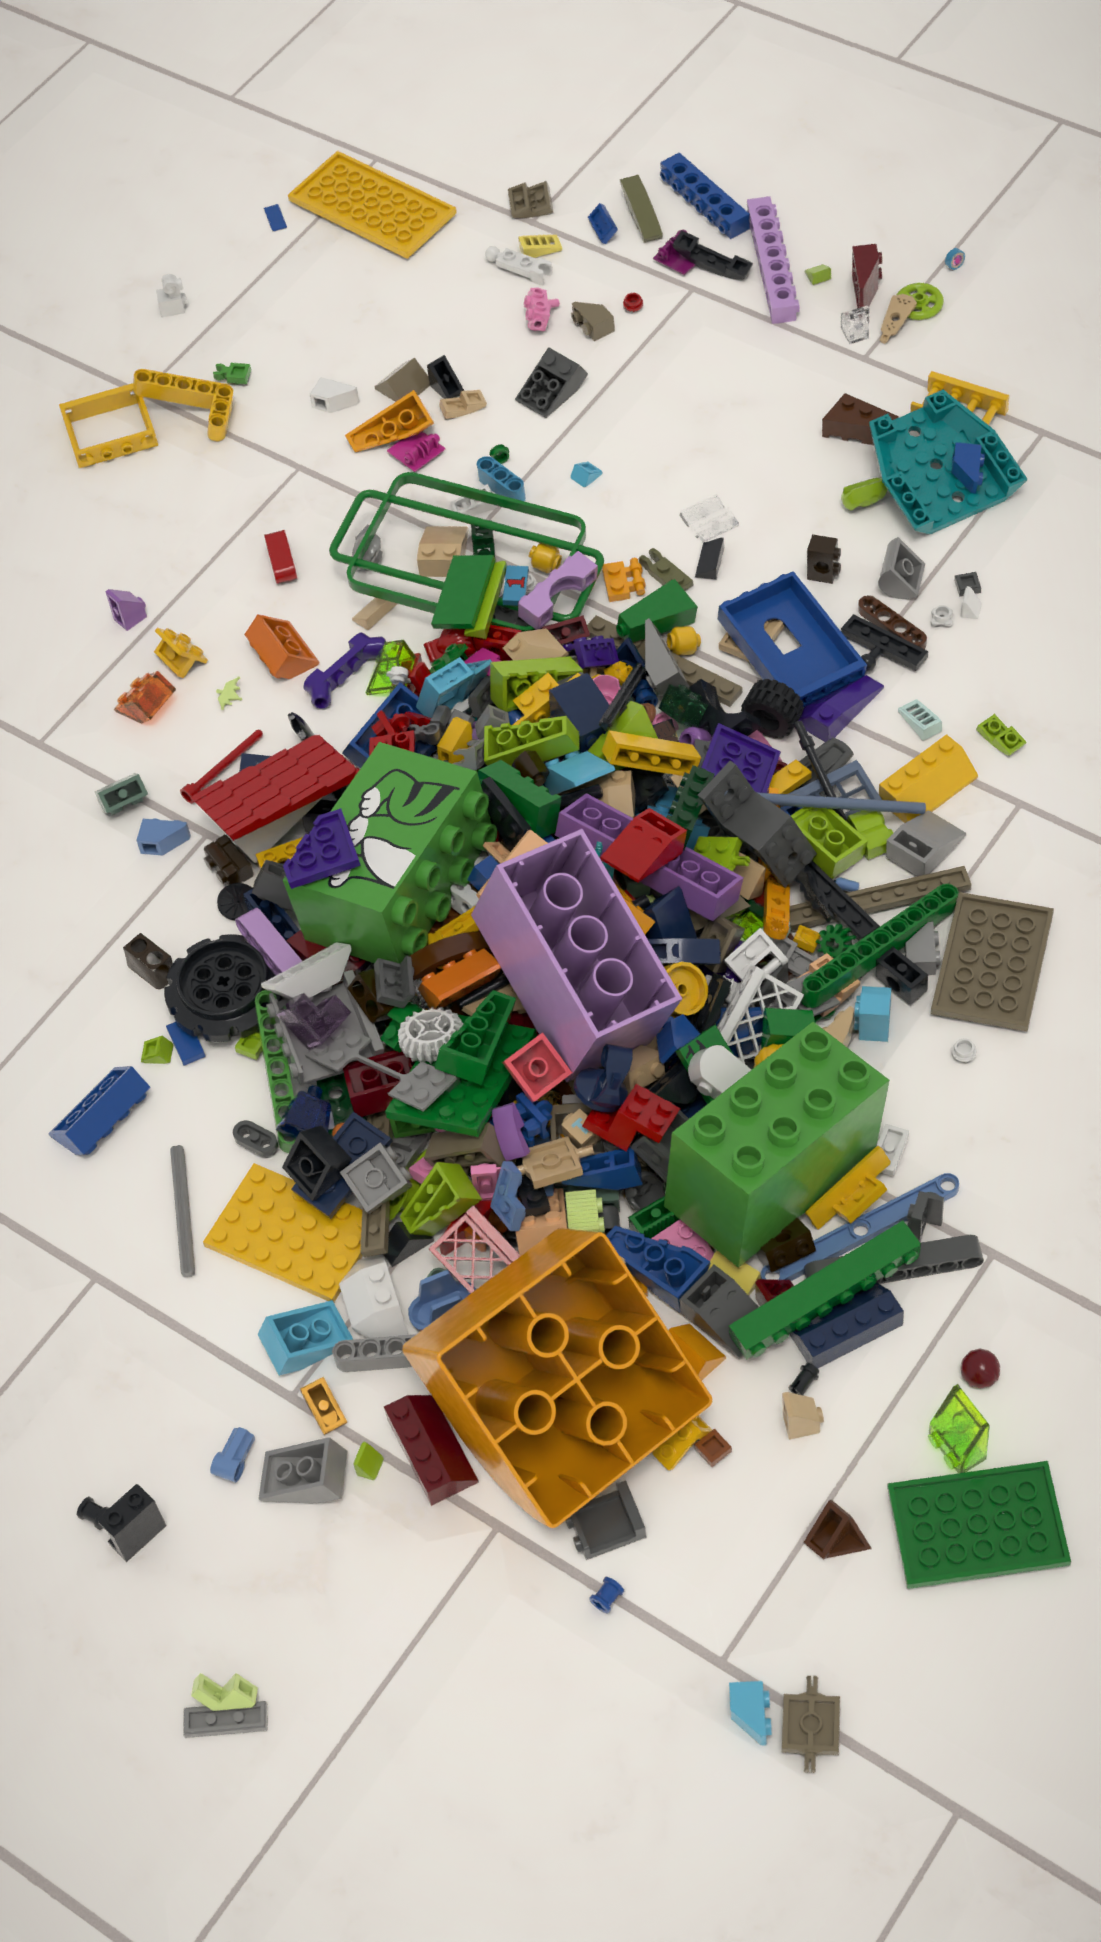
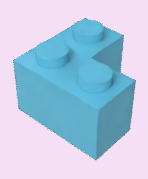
[854,986,891,1042]

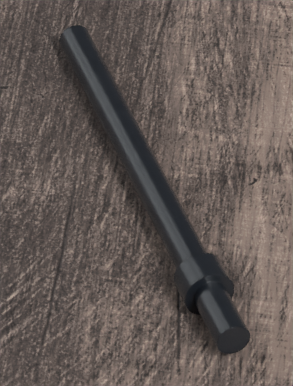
[793,721,848,822]

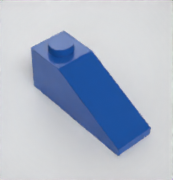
[561,1147,642,1190]

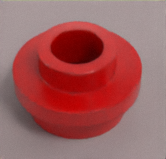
[623,293,643,312]

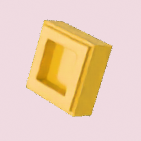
[793,925,821,953]

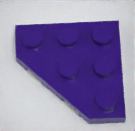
[283,808,361,889]

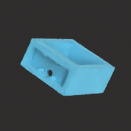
[416,657,474,718]

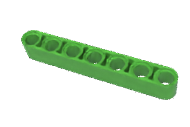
[255,990,298,1153]

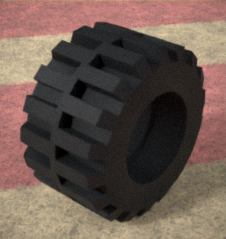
[741,679,804,738]

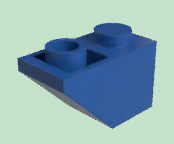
[951,442,985,494]

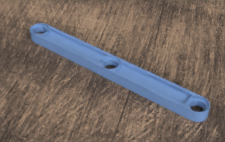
[761,1173,959,1281]

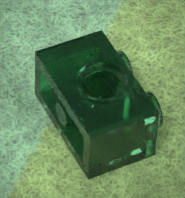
[658,684,708,728]

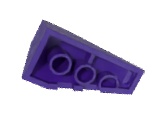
[798,675,884,742]

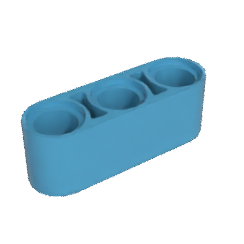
[476,456,526,501]

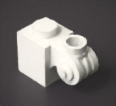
[156,274,187,318]

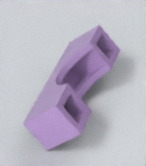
[518,551,598,630]

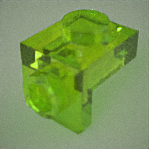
[732,911,763,941]

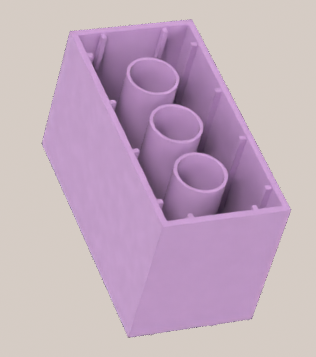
[471,829,682,1082]

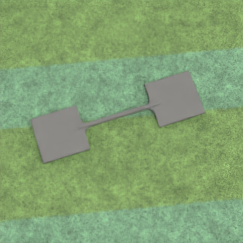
[305,1024,457,1112]

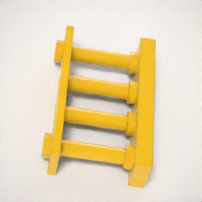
[910,371,1009,425]

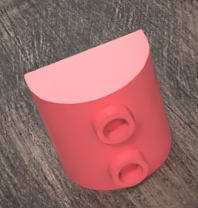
[502,1033,572,1103]

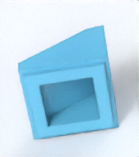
[570,462,603,487]

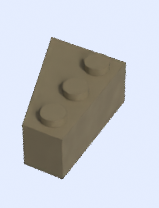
[424,1123,517,1174]

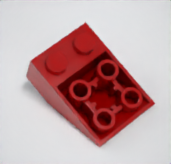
[600,808,687,882]

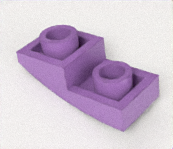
[492,1103,530,1161]

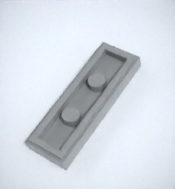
[183,1701,268,1738]

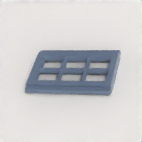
[789,760,882,818]

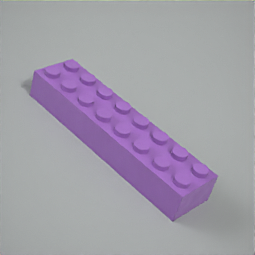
[555,793,744,921]

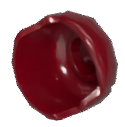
[960,1348,1000,1389]

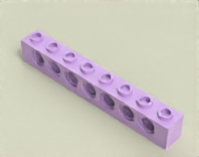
[747,196,800,324]

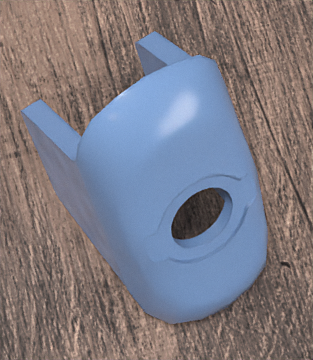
[408,1270,476,1330]

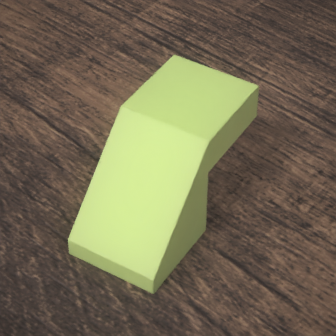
[191,1673,258,1711]

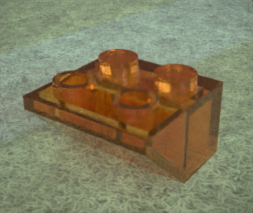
[114,671,176,724]

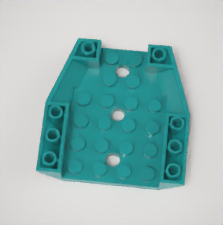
[869,390,1027,534]

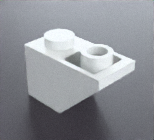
[309,377,360,413]

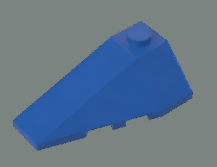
[606,1226,711,1313]

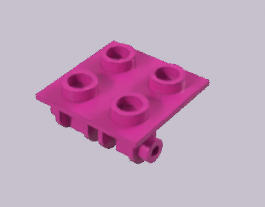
[387,431,445,472]

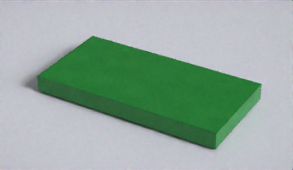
[431,555,496,629]

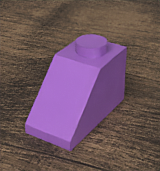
[105,589,147,631]

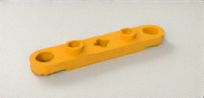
[763,874,790,940]

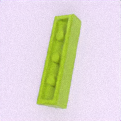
[464,561,507,639]

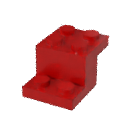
[582,1084,680,1152]

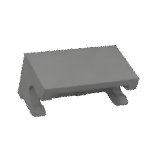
[453,738,486,770]

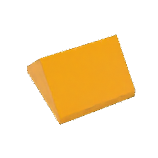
[669,1323,726,1381]

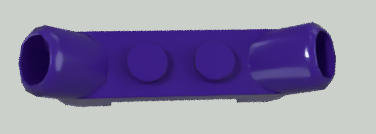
[303,632,387,709]

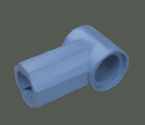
[210,1427,255,1483]

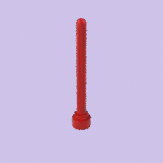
[180,729,263,804]

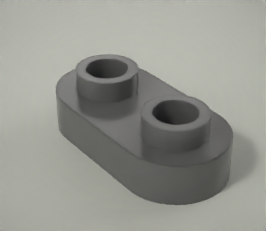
[233,1120,278,1157]

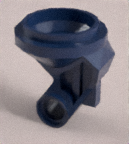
[574,1044,633,1112]

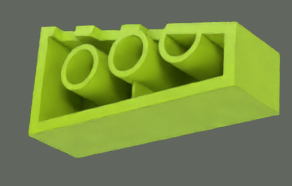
[490,656,583,712]
[484,716,579,766]

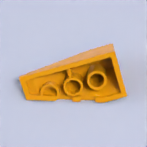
[345,390,434,453]

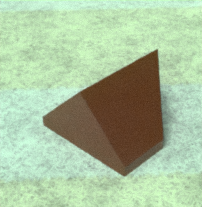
[803,1500,872,1559]

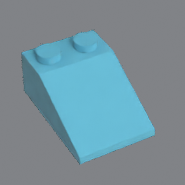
[544,750,615,795]
[257,1300,353,1376]

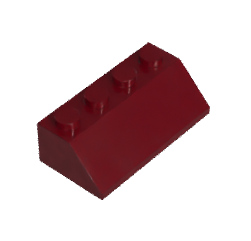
[343,1050,416,1117]
[384,1395,479,1506]

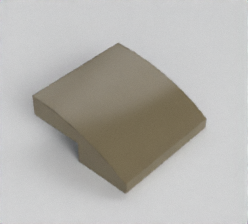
[508,181,553,218]

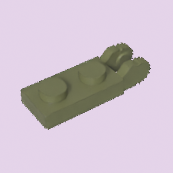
[638,548,693,591]

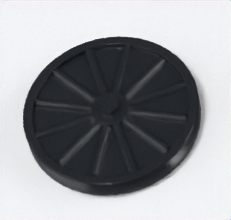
[217,883,253,921]

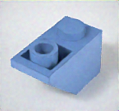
[136,818,191,856]

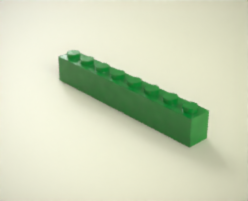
[729,1220,921,1360]

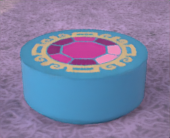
[945,248,965,270]

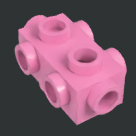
[524,288,560,331]

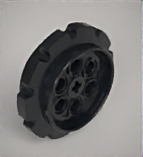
[164,934,283,1042]

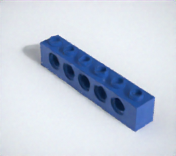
[660,152,750,239]

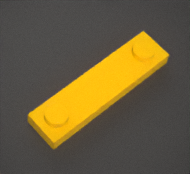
[767,759,812,794]

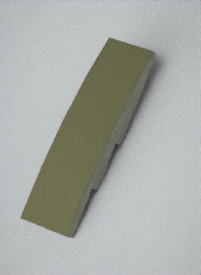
[620,175,663,243]

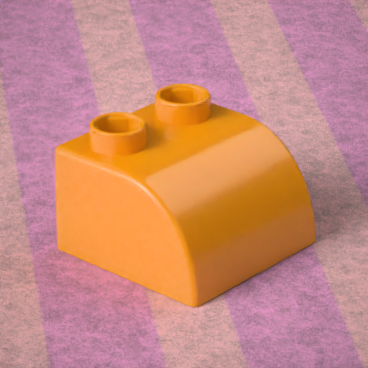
[402,1228,712,1528]

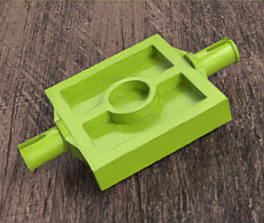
[693,836,750,871]

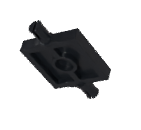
[627,767,669,815]

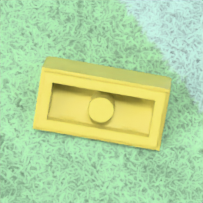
[708,1250,761,1296]

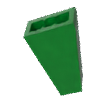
[616,579,698,643]

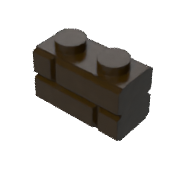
[203,834,254,885]

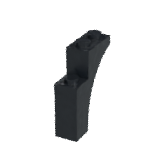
[685,679,761,737]

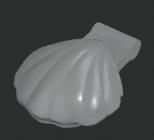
[352,525,383,570]

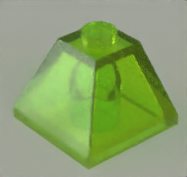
[365,639,416,696]

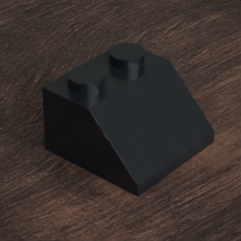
[282,1125,352,1201]

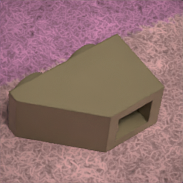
[571,302,615,341]

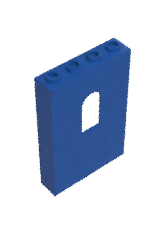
[717,571,867,707]

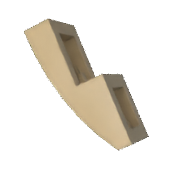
[439,390,487,419]

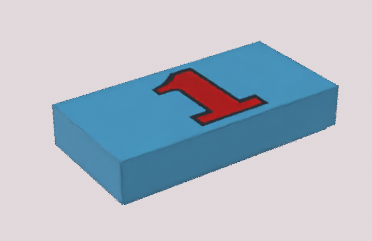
[503,565,529,606]

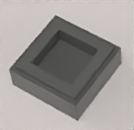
[954,572,981,597]

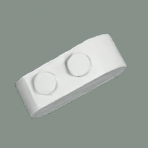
[688,1045,751,1099]

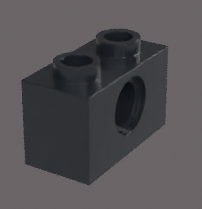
[876,947,928,1005]

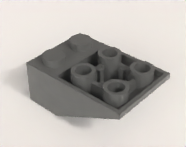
[515,347,588,418]
[680,1264,759,1359]

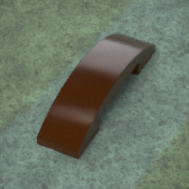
[409,931,494,980]

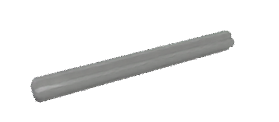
[170,1145,195,1277]

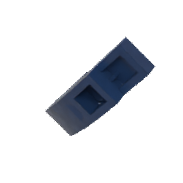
[648,938,721,966]

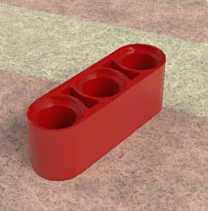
[264,530,297,584]

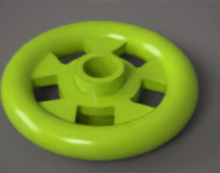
[896,283,944,320]

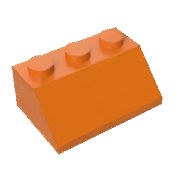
[244,614,320,679]
[418,948,502,1010]

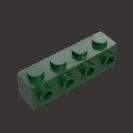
[666,765,714,851]

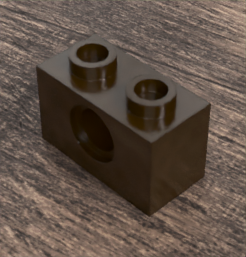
[807,534,841,584]
[757,1217,816,1273]

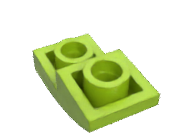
[976,713,1027,756]

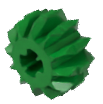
[815,924,856,959]

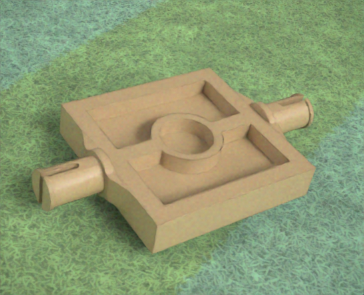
[517,1136,594,1189]

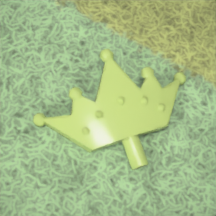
[216,676,242,710]

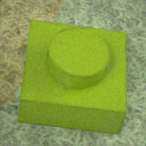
[235,1032,262,1060]

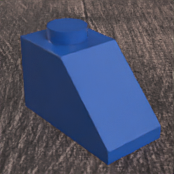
[656,1014,700,1064]

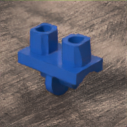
[515,1092,553,1139]

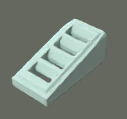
[898,699,943,741]

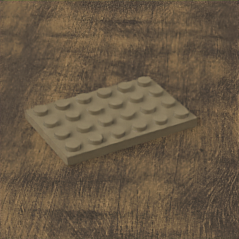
[931,892,1054,1032]

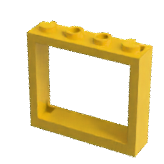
[59,383,158,469]

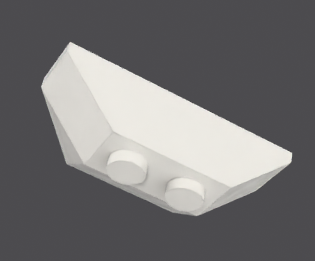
[261,942,351,1003]
[339,1254,408,1338]

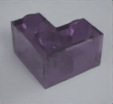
[276,993,351,1050]

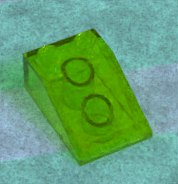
[928,1384,990,1473]

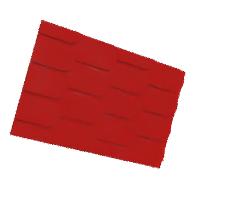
[190,735,359,863]

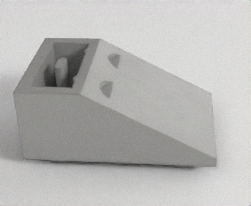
[886,810,966,876]

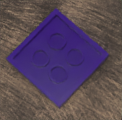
[701,723,781,793]

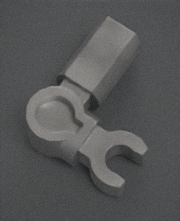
[409,706,451,745]

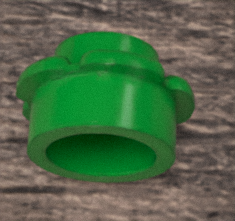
[489,444,509,464]

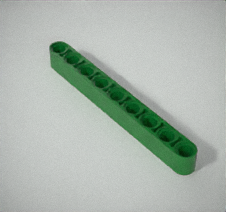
[801,884,959,1008]

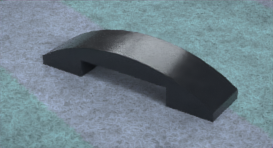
[672,230,753,280]

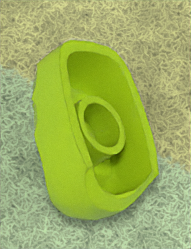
[841,477,887,511]

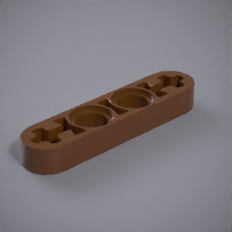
[858,595,927,649]

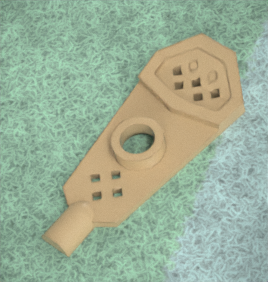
[880,294,917,344]

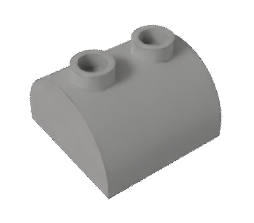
[878,537,925,599]

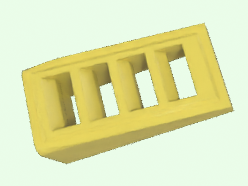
[518,235,562,258]

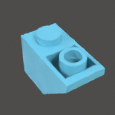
[729,1681,772,1746]

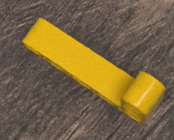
[133,369,233,441]

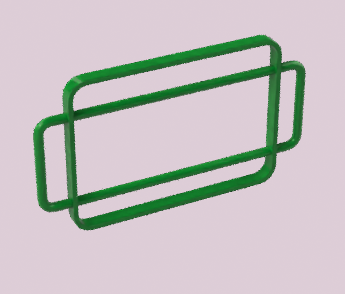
[329,472,604,632]

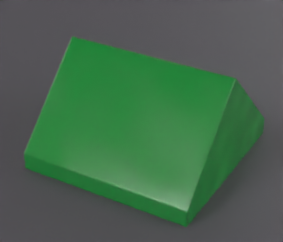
[761,1008,815,1049]

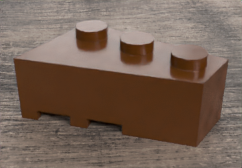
[822,393,899,445]

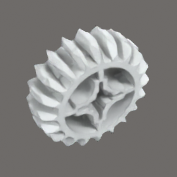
[398,1007,463,1064]

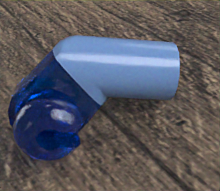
[833,877,859,892]

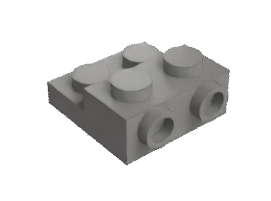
[340,1143,412,1214]

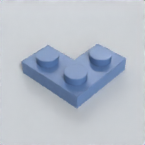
[490,1161,526,1231]

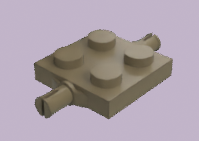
[782,1675,840,1773]

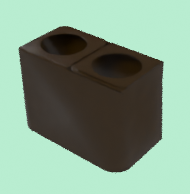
[123,932,173,989]
[347,969,395,1024]

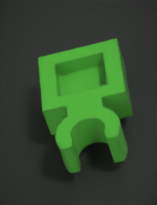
[213,363,251,384]

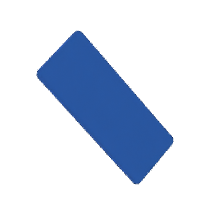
[264,204,287,231]

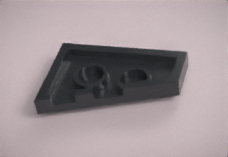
[481,777,531,852]

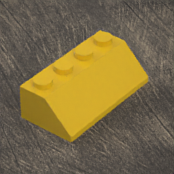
[879,734,978,823]

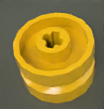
[664,962,708,1018]

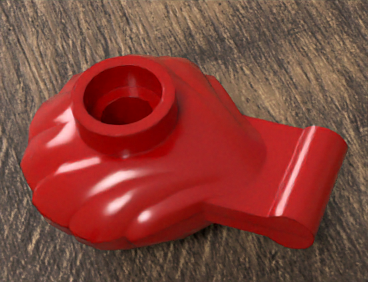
[423,629,476,662]

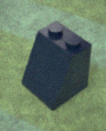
[549,673,609,753]
[643,886,698,967]

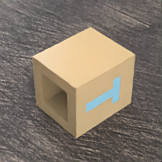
[561,1109,602,1149]

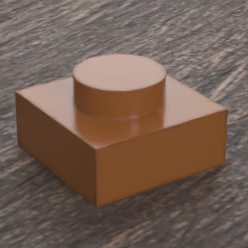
[694,1429,732,1467]

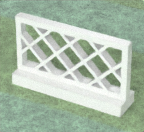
[717,966,804,1064]

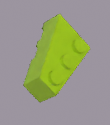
[588,701,658,773]
[399,1162,482,1236]

